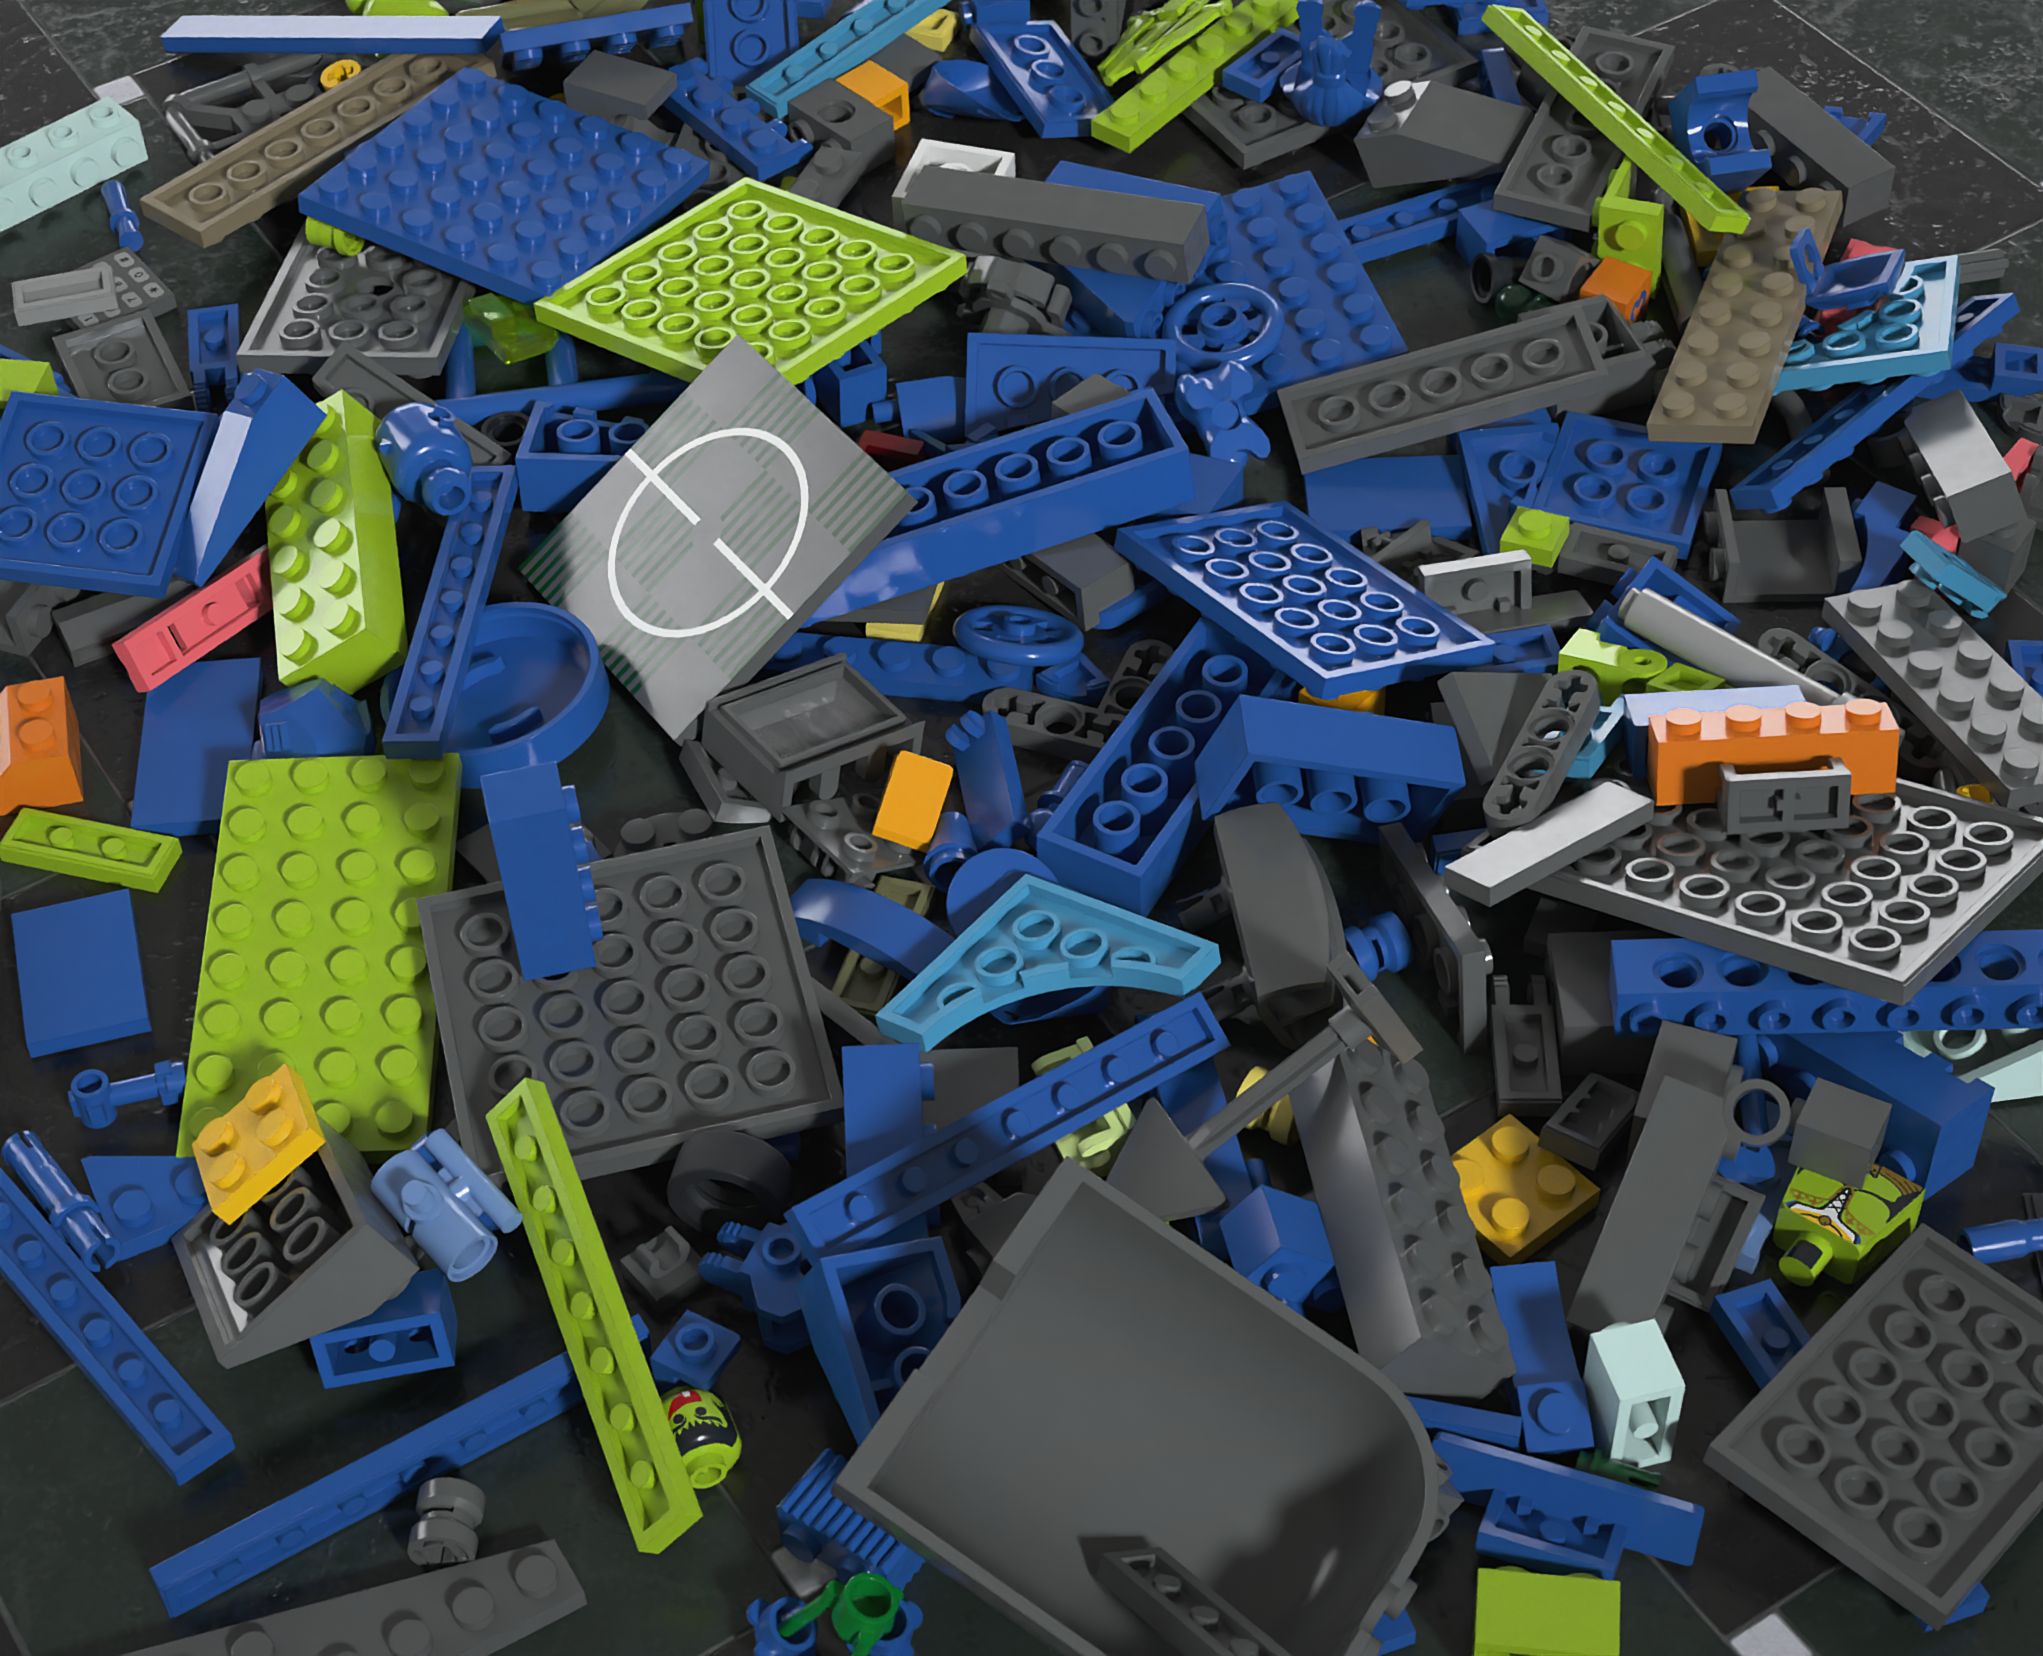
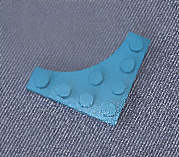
[1772,255,1960,396]
[875,874,1221,1053]

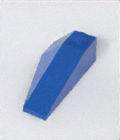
[172,368,327,588]
[795,1236,961,1447]

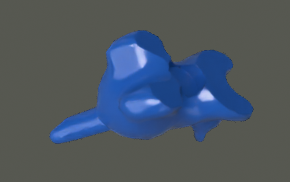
[1174,360,1271,468]

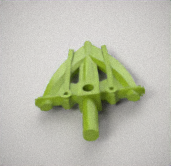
[1097,0,1233,86]

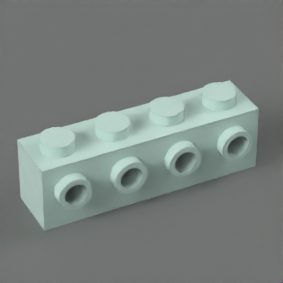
[0,96,148,232]

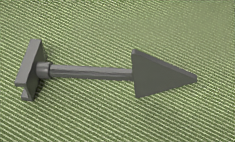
[1105,950,1424,1222]

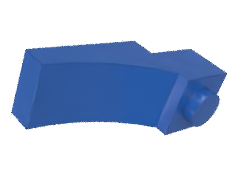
[1850,481,1917,593]
[1488,1261,1595,1461]

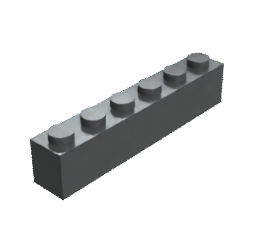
[901,165,1210,284]

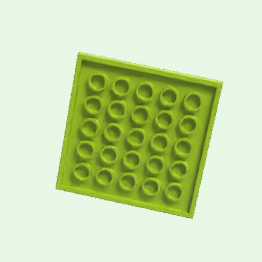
[534,177,968,386]

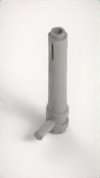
[1618,587,1906,750]

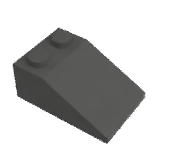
[1354,80,1535,188]

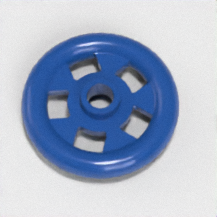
[1162,283,1284,372]
[953,605,1084,667]

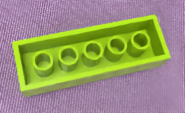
[265,389,409,695]

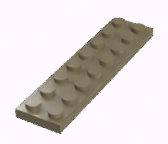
[139,54,497,248]
[1646,188,1843,444]

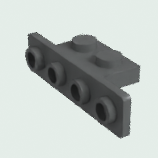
[1418,549,1594,635]

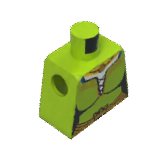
[1772,1162,1926,1287]

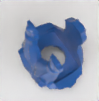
[1280,0,1386,127]

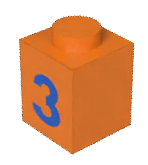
[1579,256,1652,324]

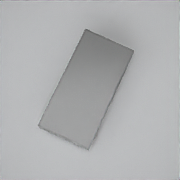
[11,265,119,327]

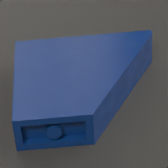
[1023,160,1228,339]

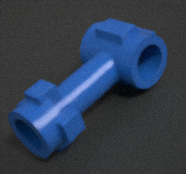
[68,1060,187,1129]

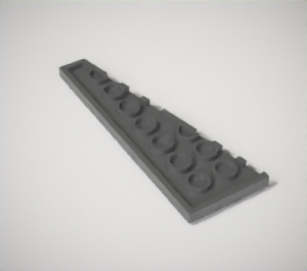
[120,1539,587,1656]

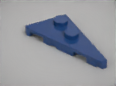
[1456,423,1559,556]

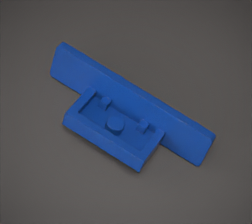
[1432,1431,1705,1581]

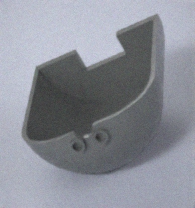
[830,1156,1439,1656]

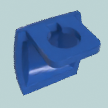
[1790,228,1906,310]

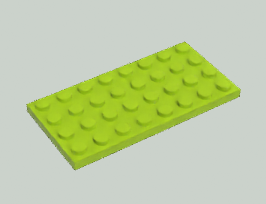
[176,753,463,1164]

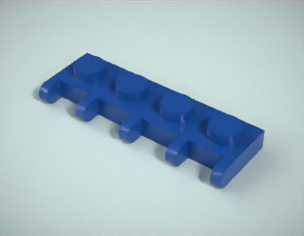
[662,57,813,182]

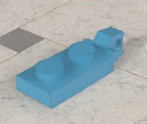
[1899,530,2008,619]

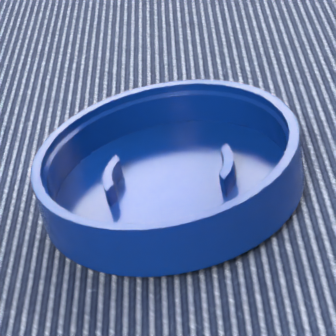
[380,602,610,789]

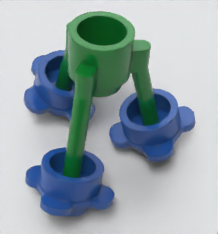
[746,1573,923,1656]

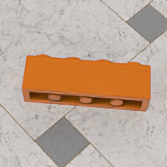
[1647,699,1899,806]

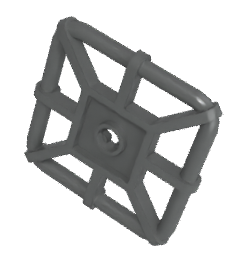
[162,53,367,189]

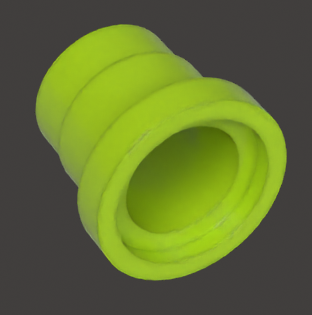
[305,216,365,256]

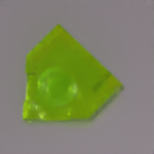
[463,292,559,365]

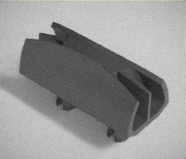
[1176,802,1348,1051]

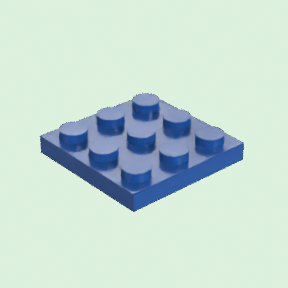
[1532,411,1723,560]

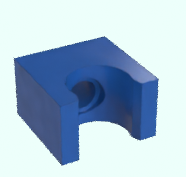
[1668,69,1772,194]

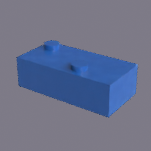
[1194,694,1466,844]

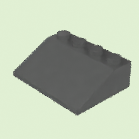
[171,1113,420,1369]

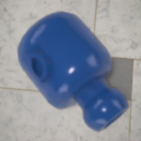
[374,402,473,515]

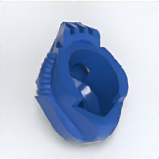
[251,678,377,760]

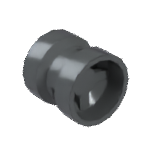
[407,1477,486,1571]

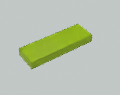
[0,807,183,893]

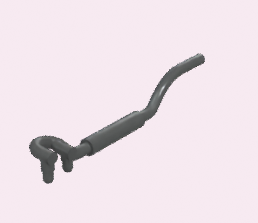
[1647,96,1831,486]

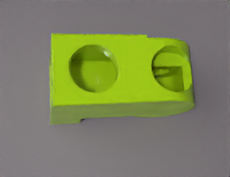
[1558,628,1668,707]

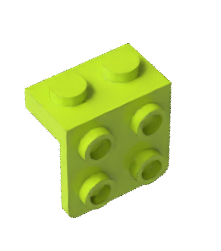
[1591,155,1664,299]

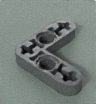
[982,639,1174,765]

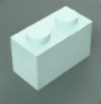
[1583,1319,1685,1468]

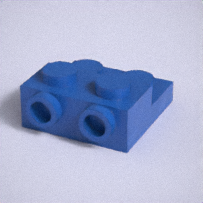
[1585,555,1742,672]

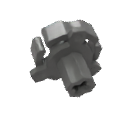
[956,256,1073,336]

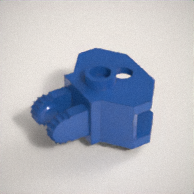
[697,1221,812,1354]

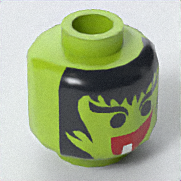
[660,1385,742,1489]

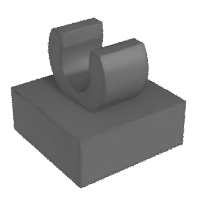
[620,1226,709,1315]

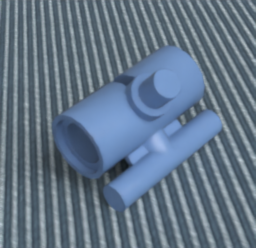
[370,1129,523,1282]

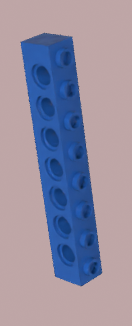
[1608,929,2043,1038]

